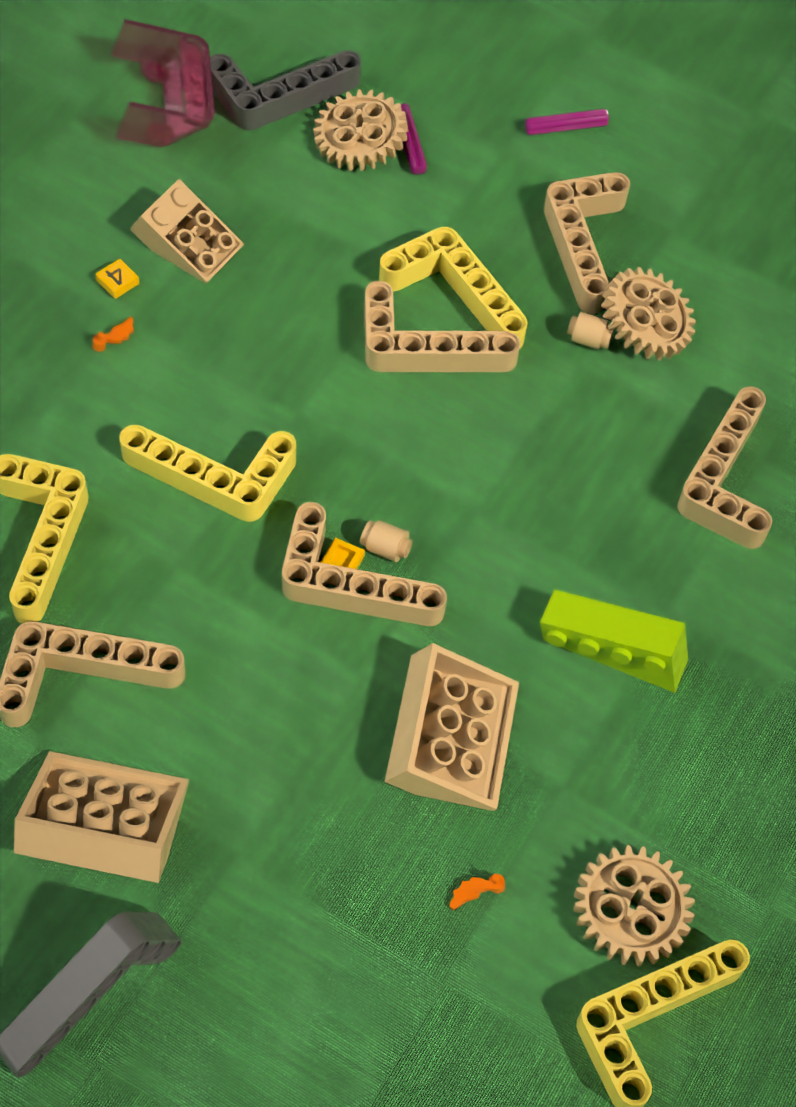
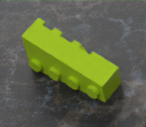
[540,589,688,693]

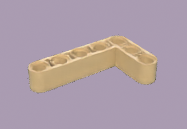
[544,172,630,314]
[364,281,521,372]
[677,386,772,549]
[282,502,447,626]
[0,622,186,727]

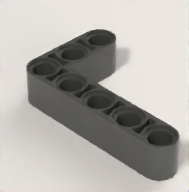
[207,50,361,131]
[0,912,182,1078]

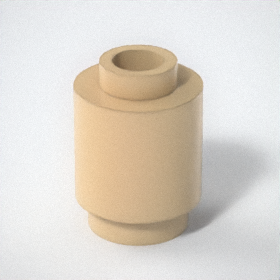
[567,312,614,350]
[360,520,412,562]

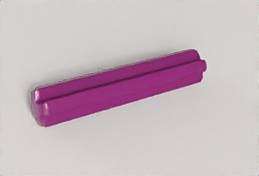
[401,103,427,175]
[525,109,609,135]

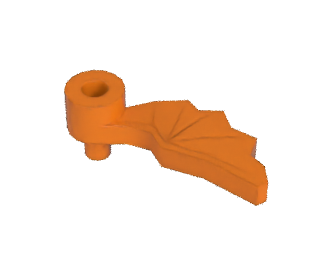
[92,317,134,352]
[450,874,506,910]

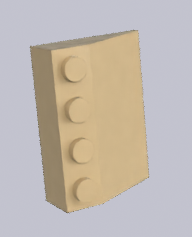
[385,643,519,811]
[14,751,189,883]

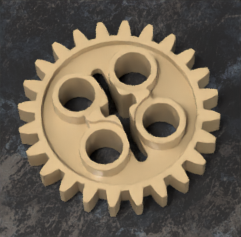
[313,89,408,171]
[601,267,696,361]
[573,845,695,967]

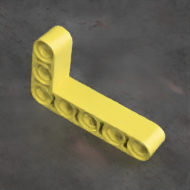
[379,227,527,348]
[120,425,296,522]
[0,454,89,624]
[576,940,750,1107]

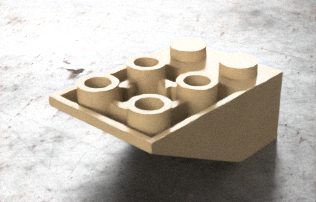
[130,179,244,284]

